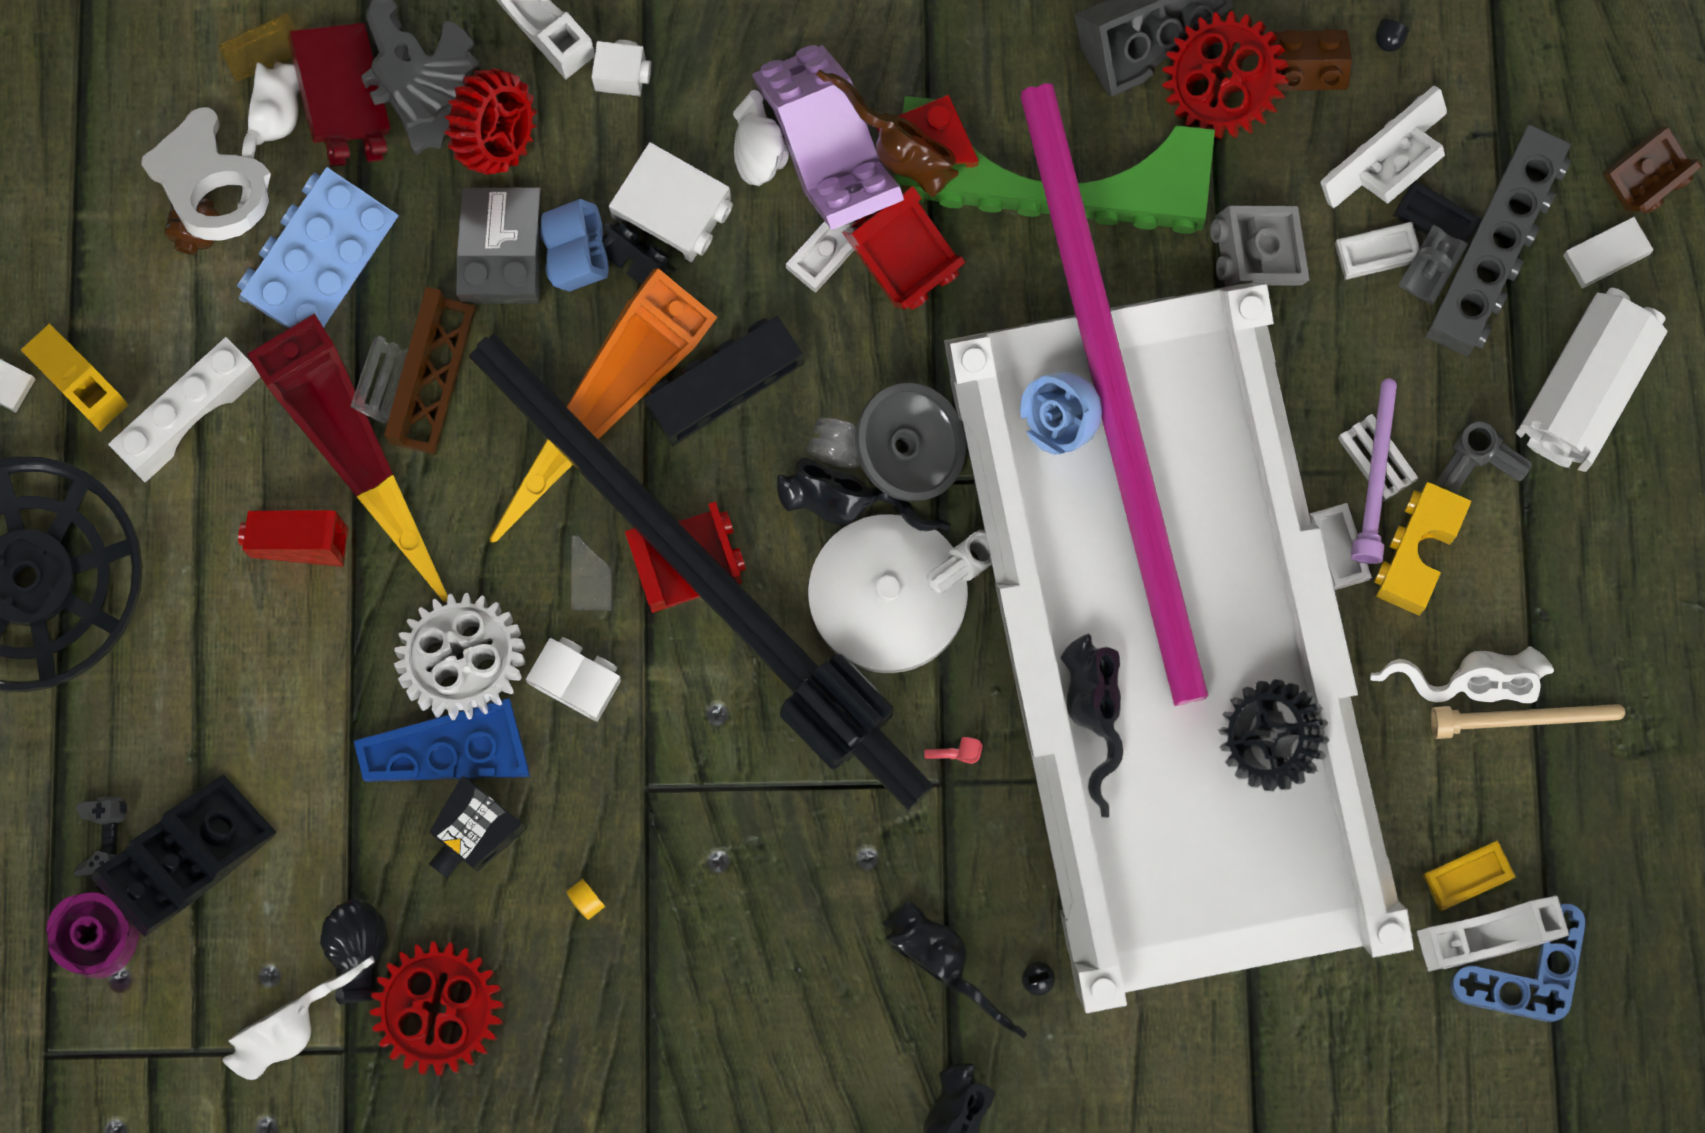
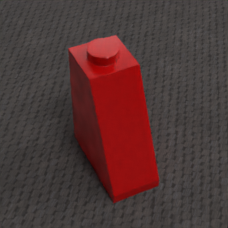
[238,510,349,567]

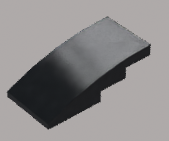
[91,775,276,937]

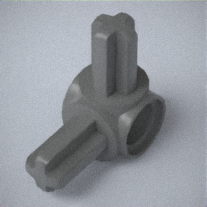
[1437,422,1532,493]

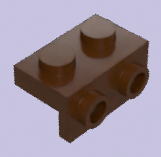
[1270,29,1352,91]
[1602,127,1702,213]

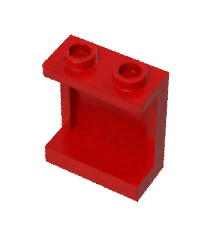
[842,185,966,310]

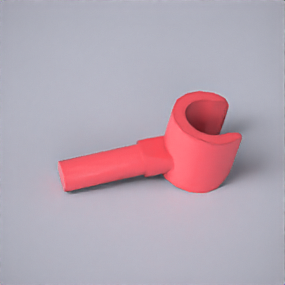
[924,737,983,764]

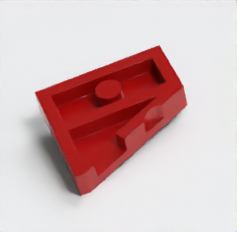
[877,95,979,168]

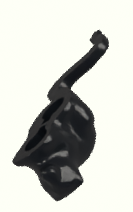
[777,458,951,532]
[1060,634,1124,818]
[883,901,1027,1039]
[923,1063,995,1133]

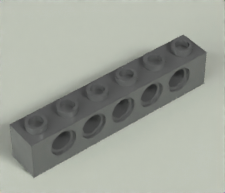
[1426,124,1572,357]

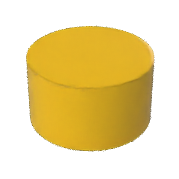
[566,878,605,920]

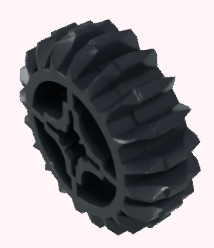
[1218,679,1330,791]

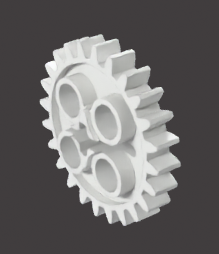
[394,593,526,720]

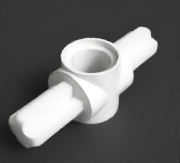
[927,530,992,593]

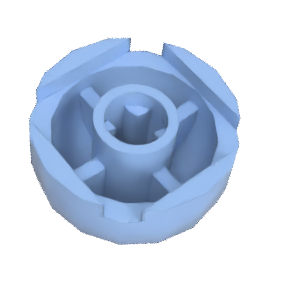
[1020,372,1103,455]

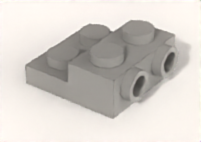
[1210,206,1309,287]

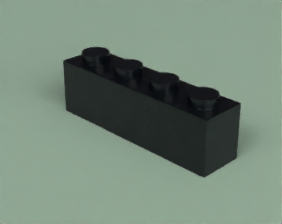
[644,316,804,447]

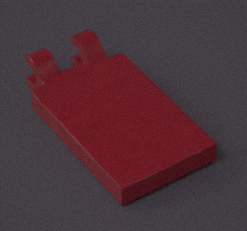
[287,23,391,167]

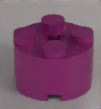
[46,892,140,978]

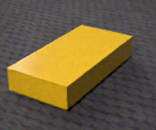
[1423,840,1516,912]

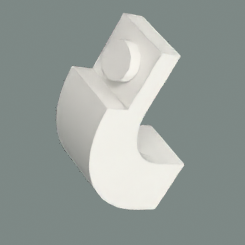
[1417,896,1569,971]

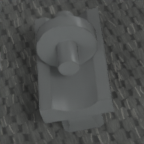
[1398,225,1468,305]

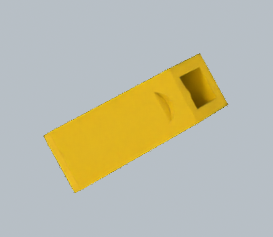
[21,323,129,431]

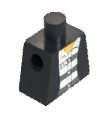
[429,776,527,879]

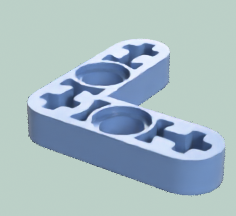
[1450,904,1585,1022]

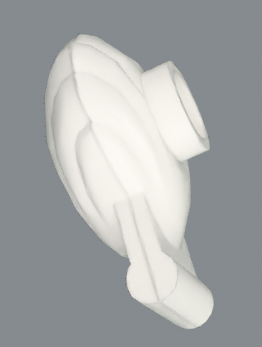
[733,90,789,186]

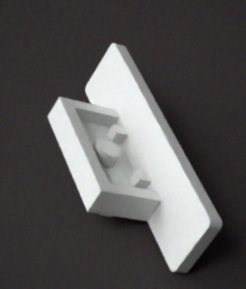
[1321,86,1447,208]

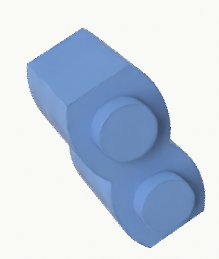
[540,199,608,292]

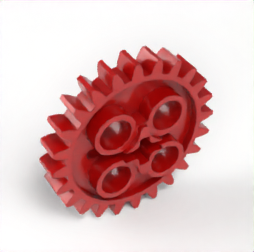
[1162,11,1289,139]
[369,942,504,1076]

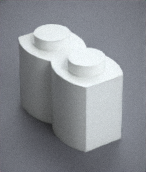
[526,637,621,722]

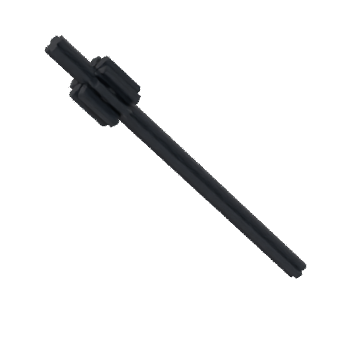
[469,333,934,811]

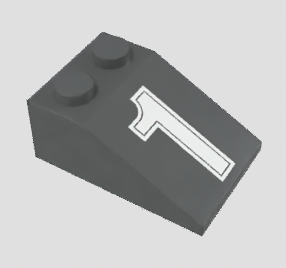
[456,188,541,304]

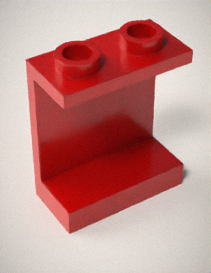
[625,501,746,613]

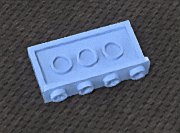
[237,167,399,329]

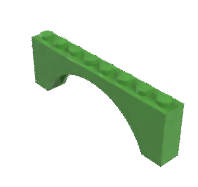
[895,96,1215,234]

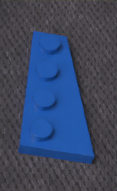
[354,698,531,782]

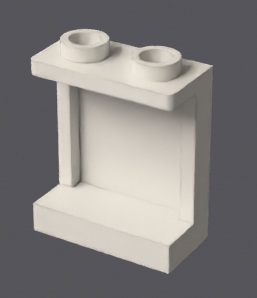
[609,142,733,262]

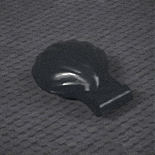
[320,899,388,1004]

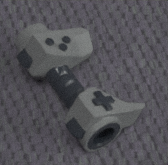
[73,797,127,888]

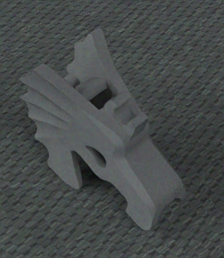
[361,0,479,155]

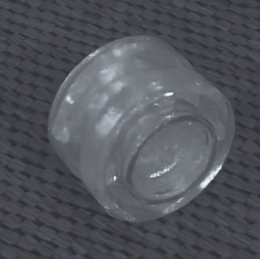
[806,418,860,468]

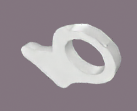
[141,107,271,240]

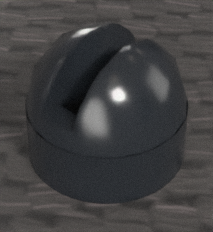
[1375,19,1409,52]
[1022,962,1055,996]

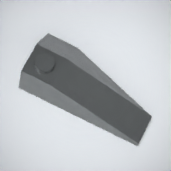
[1075,0,1233,96]

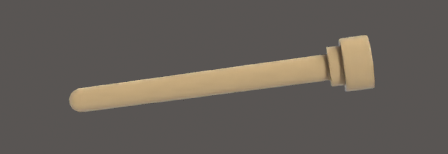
[1431,704,1626,739]

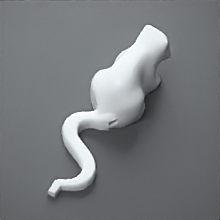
[237,62,300,209]
[1370,646,1554,703]
[222,956,375,1080]

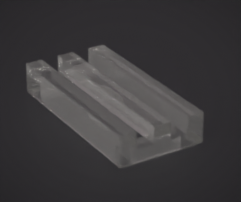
[350,335,408,424]

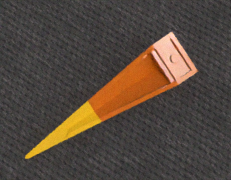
[490,268,718,542]

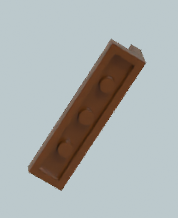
[384,287,476,455]

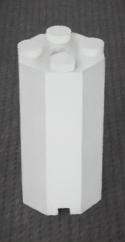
[1516,288,1668,472]

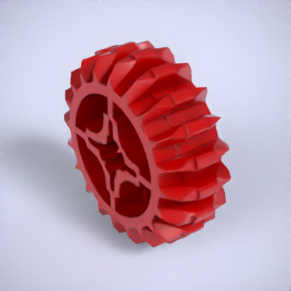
[444,68,538,175]

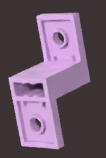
[752,45,904,230]

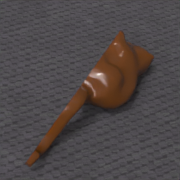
[816,69,959,197]

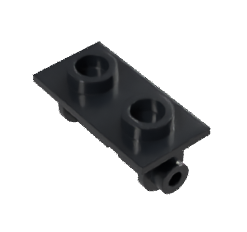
[602,222,677,285]

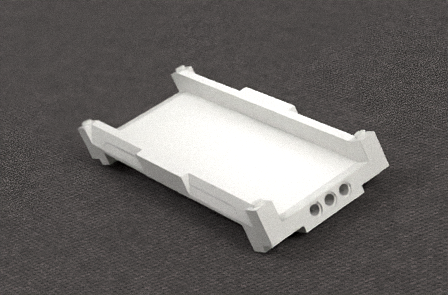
[944,282,1414,1013]

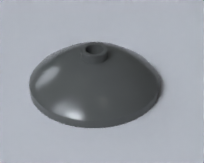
[855,383,966,502]

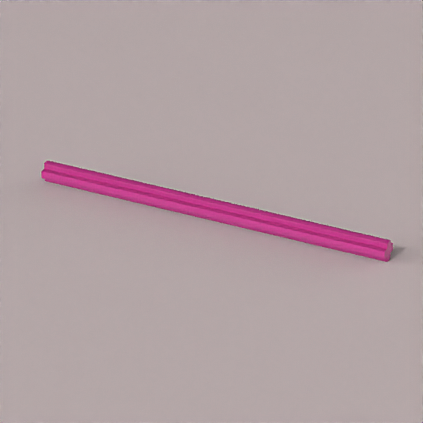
[1020,83,1208,706]

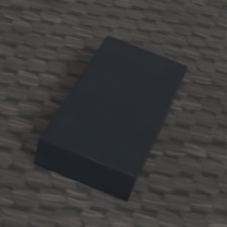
[1393,181,1482,243]

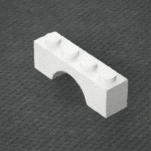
[496,0,595,79]
[108,337,260,482]

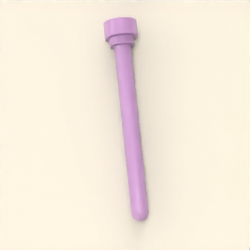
[1351,378,1397,564]

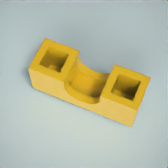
[1374,482,1472,616]

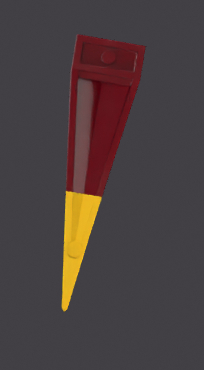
[247,314,448,603]

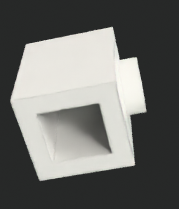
[592,40,651,96]

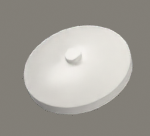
[808,514,968,673]

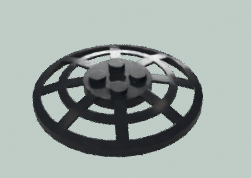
[0,456,143,692]

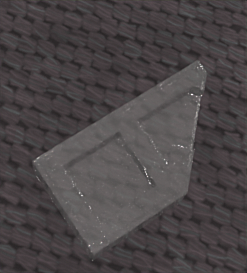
[571,536,612,610]

